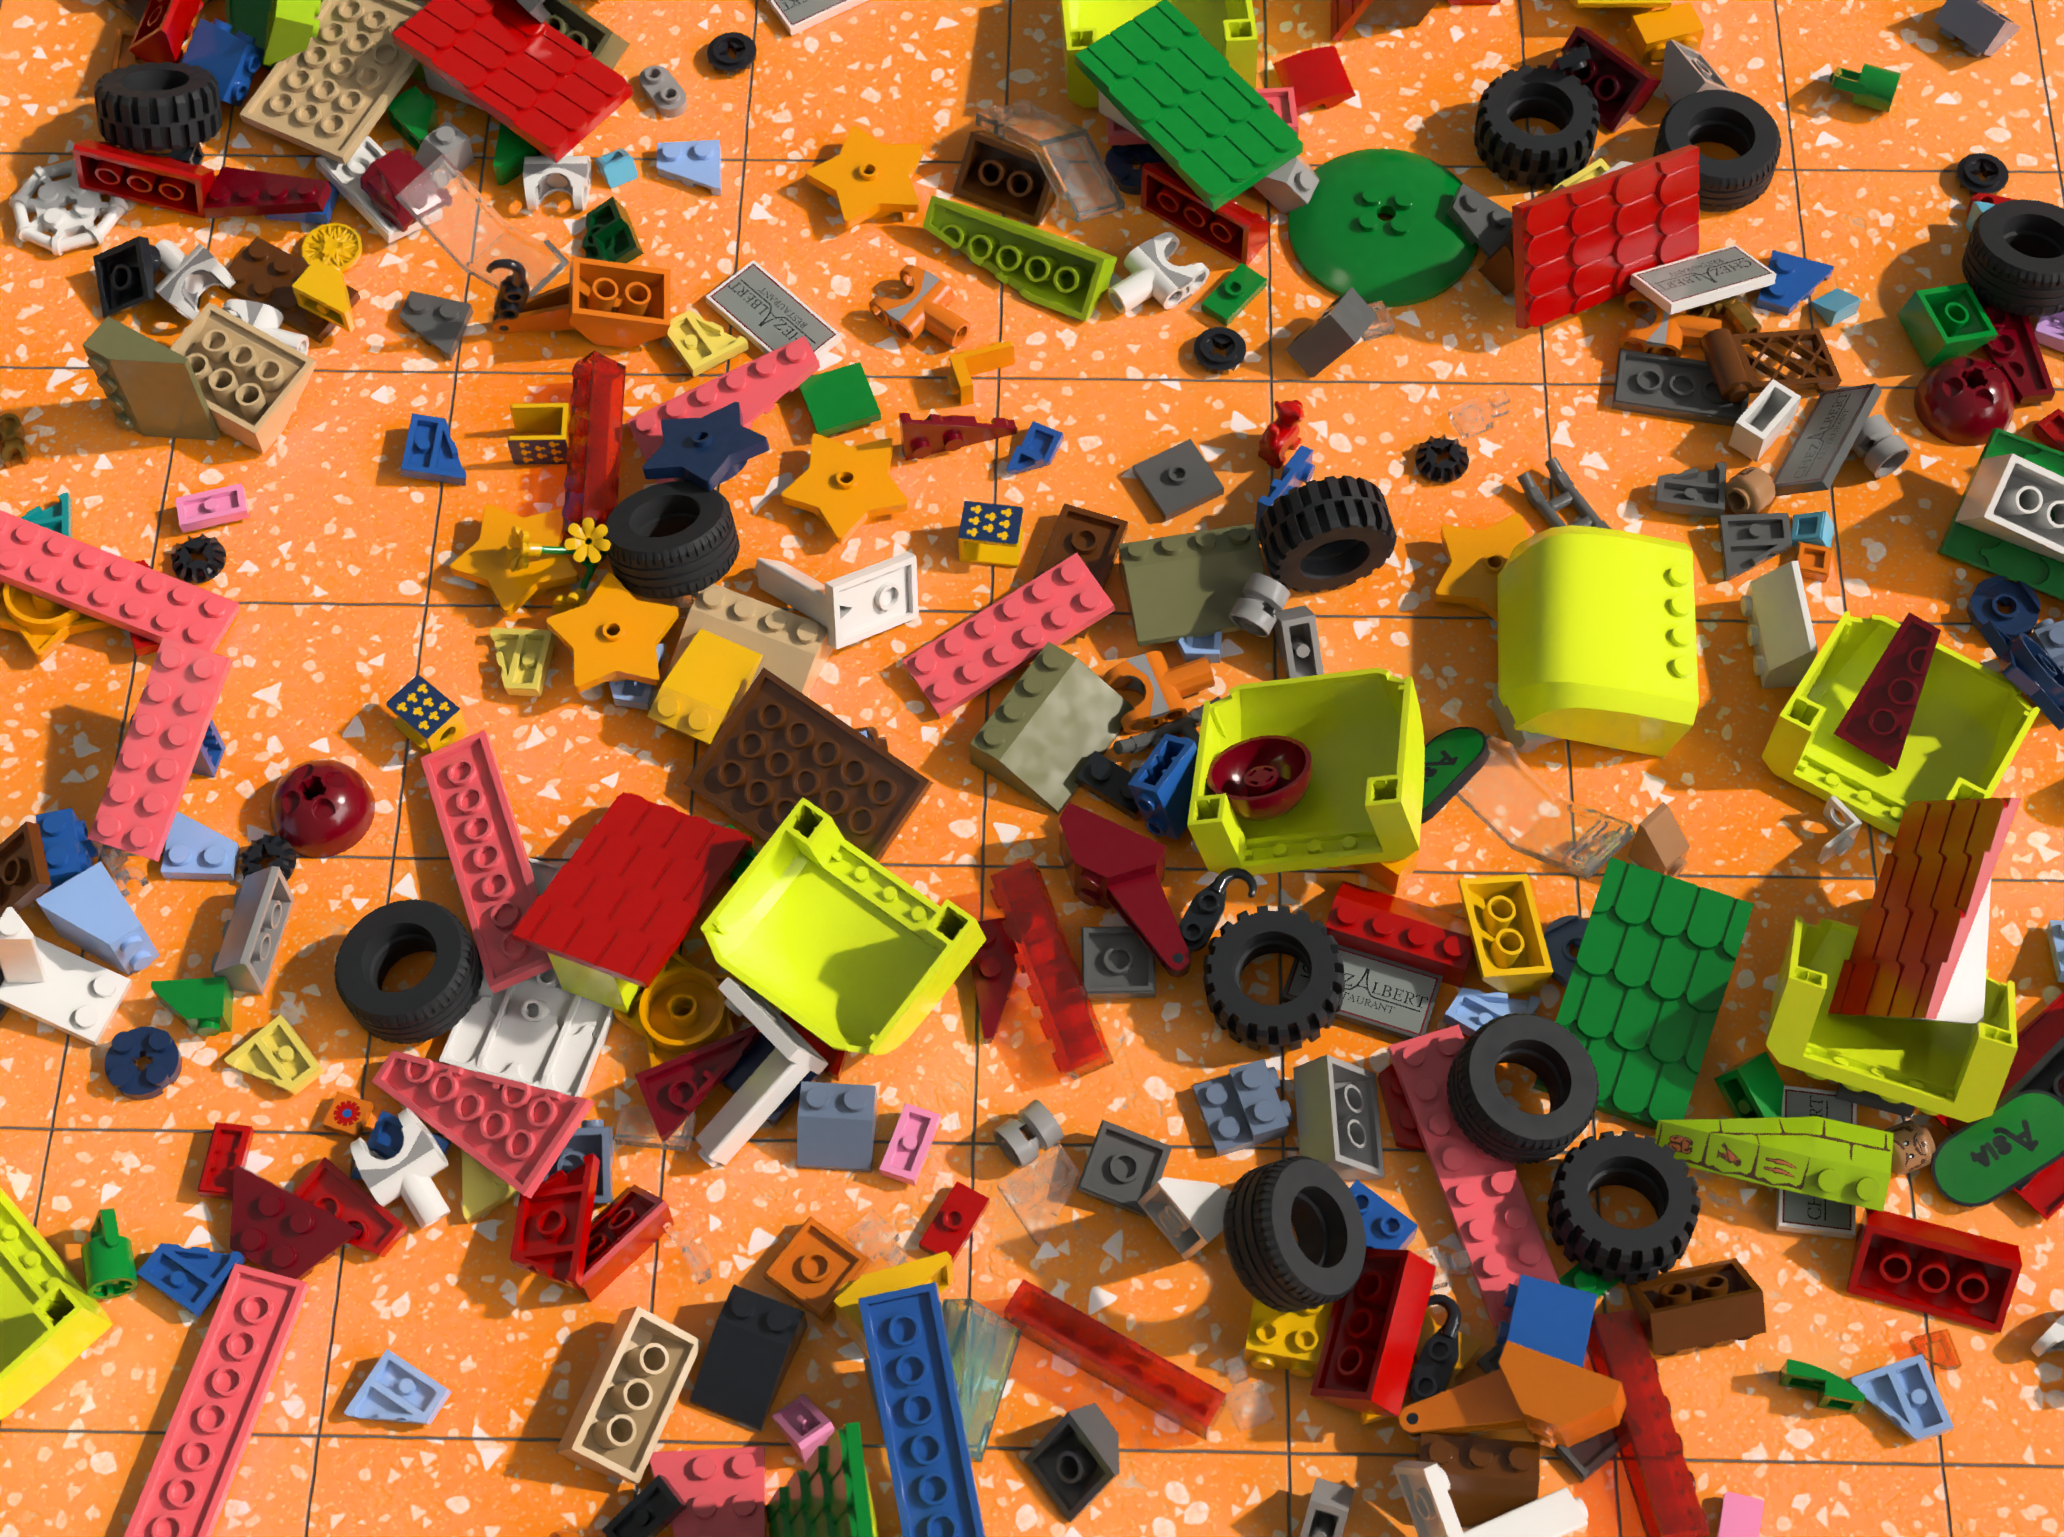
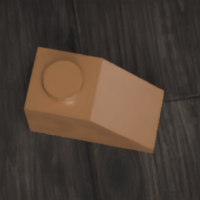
[1628,802,1690,878]

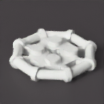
[9,159,129,255]

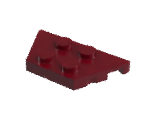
[229,1165,363,1281]

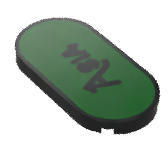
[1421,727,1490,824]
[1931,1089,2064,1208]

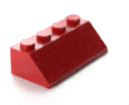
[129,0,204,64]
[73,139,215,219]
[1141,163,1269,266]
[1325,881,1474,988]
[1846,1208,2023,1333]
[1310,1248,1437,1417]

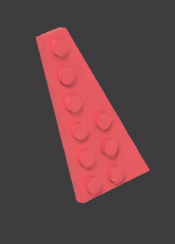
[626,336,820,484]
[649,1446,766,1537]

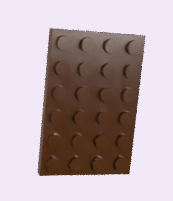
[683,667,933,863]

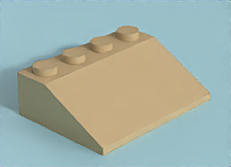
[170,302,317,454]
[664,584,833,697]

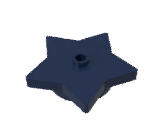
[642,402,770,491]
[1978,620,2064,731]

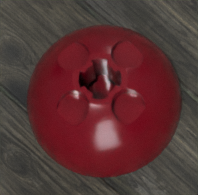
[1914,356,2015,446]
[1206,735,1312,821]
[269,759,375,858]

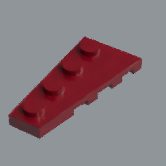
[202,166,332,218]
[1973,291,2055,404]
[1834,612,1941,770]

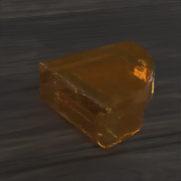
[1908,1329,1962,1370]

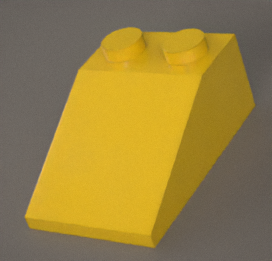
[647,628,763,746]
[833,1251,954,1358]

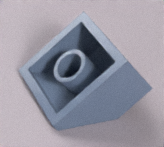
[1933,0,2021,57]
[797,1081,878,1172]

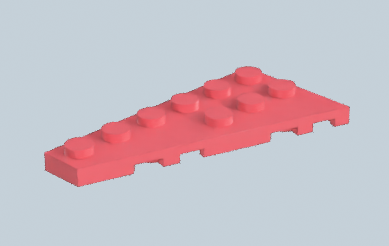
[372,1050,595,1198]

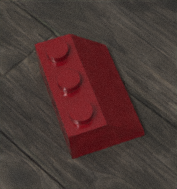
[1549,26,1661,133]

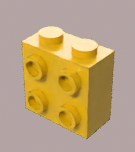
[1243,1298,1332,1377]

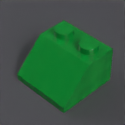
[1897,282,1998,367]

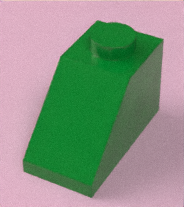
[386,86,439,152]
[493,122,541,186]
[151,977,234,1037]
[1714,1051,1784,1118]

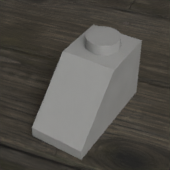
[415,120,475,187]
[1274,605,1324,679]
[1300,1477,1355,1537]

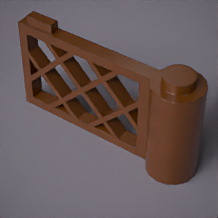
[1699,328,1842,403]

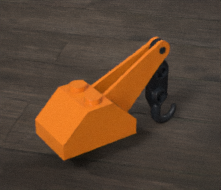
[486,256,671,348]
[1399,1294,1627,1448]

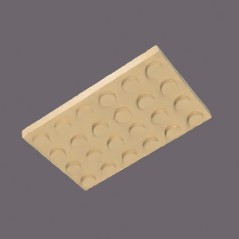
[239,0,423,165]

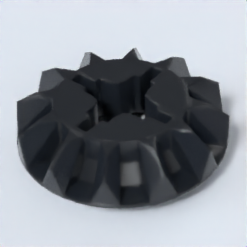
[707,32,757,75]
[1955,153,2009,195]
[1193,327,1246,374]
[1415,434,1470,483]
[171,533,226,583]
[239,834,296,881]

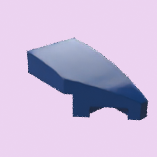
[1006,421,1064,475]

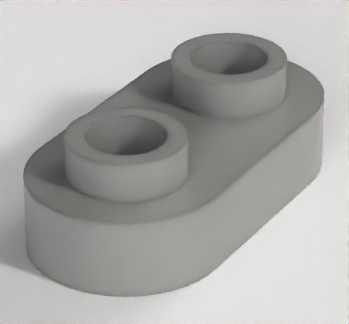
[639,65,688,118]

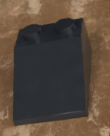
[689,1284,808,1431]

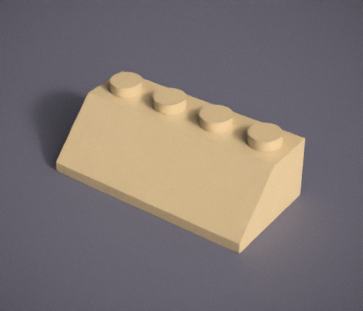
[556,1306,703,1485]

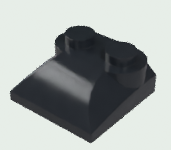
[93,236,161,318]

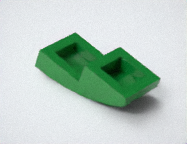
[1779,1359,1865,1414]

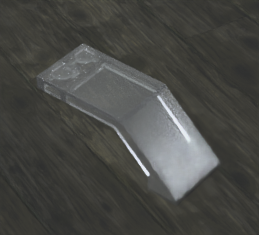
[975,99,1125,222]
[395,154,570,298]
[1456,735,1635,880]

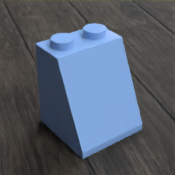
[36,861,160,975]

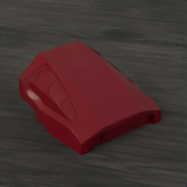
[360,148,452,232]

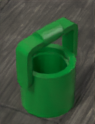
[1829,63,1901,113]
[81,1208,138,1299]

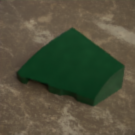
[582,197,643,264]

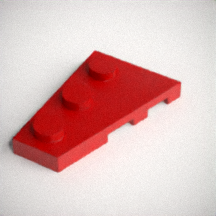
[294,1157,409,1258]

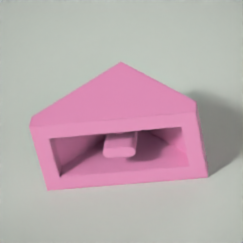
[772,1394,835,1465]

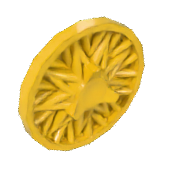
[302,223,363,272]

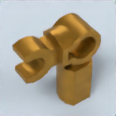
[1686,295,1762,334]
[0,413,30,468]

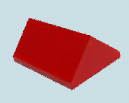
[577,1184,674,1302]

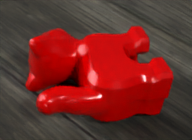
[1258,400,1304,469]

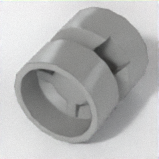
[1851,414,1911,478]
[1228,572,1291,638]
[993,1099,1064,1170]

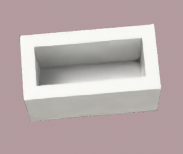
[1728,379,1801,462]

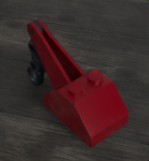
[1059,802,1257,977]

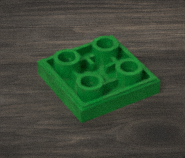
[798,362,882,437]

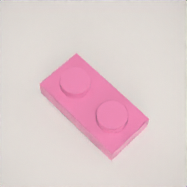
[175,483,250,533]
[879,1103,941,1186]

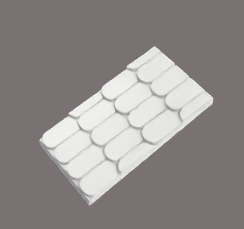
[439,857,615,1097]

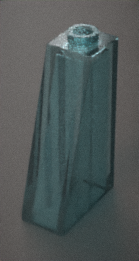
[942,1298,1022,1463]

